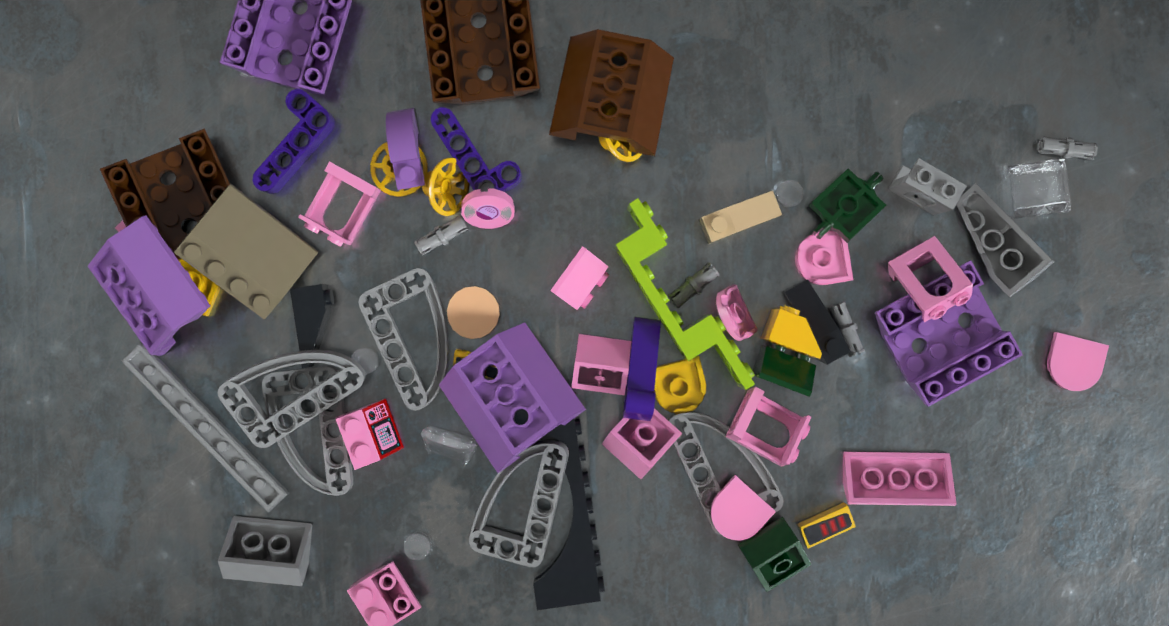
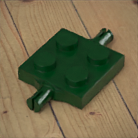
[809,168,886,243]

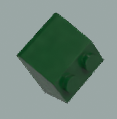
[753,343,816,397]
[738,517,812,592]

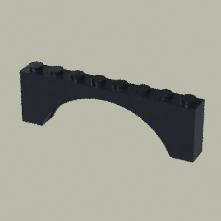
[515,392,605,610]

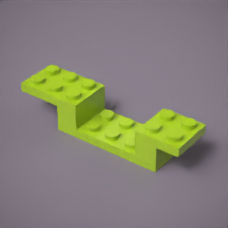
[614,198,755,390]

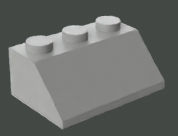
[218,516,312,586]

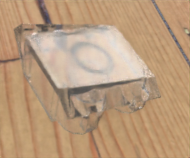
[1008,159,1071,218]
[421,426,478,466]

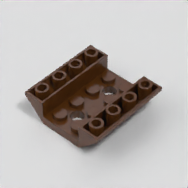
[420,0,540,104]
[549,29,674,156]
[100,128,230,261]

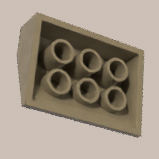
[174,183,318,319]

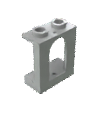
[888,158,967,215]

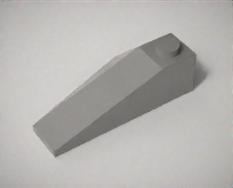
[956,183,1054,297]

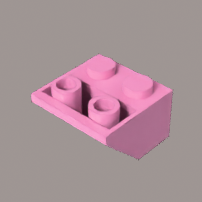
[571,334,631,395]
[347,561,422,626]

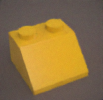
[760,306,822,359]

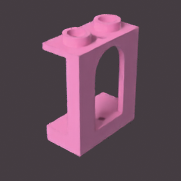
[298,161,381,247]
[888,236,973,323]
[725,386,811,467]

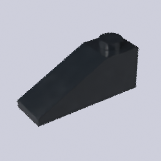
[784,280,851,365]
[290,284,334,368]

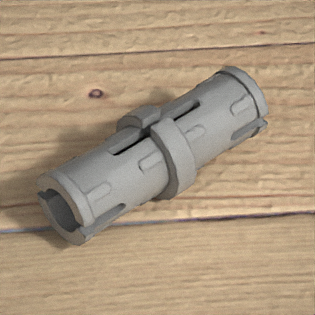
[1038,136,1098,160]
[414,215,469,256]
[668,262,720,308]
[829,302,865,357]

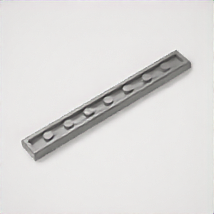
[121,342,290,512]

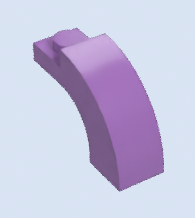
[386,108,425,190]

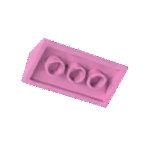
[843,452,956,506]

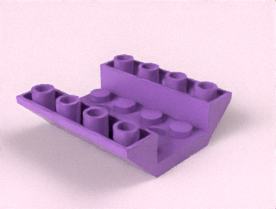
[220,0,352,95]
[88,215,210,356]
[875,260,1023,407]
[439,322,586,473]

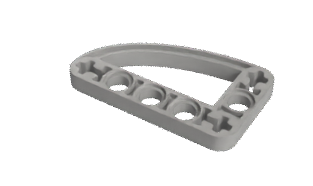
[359,268,449,411]
[218,350,365,448]
[262,366,353,496]
[668,412,783,535]
[469,440,569,567]

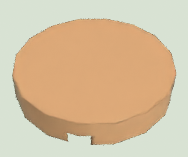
[447,286,500,339]

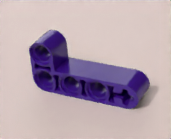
[252,89,335,194]
[431,107,522,193]
[623,317,661,421]

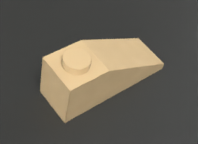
[699,191,782,244]

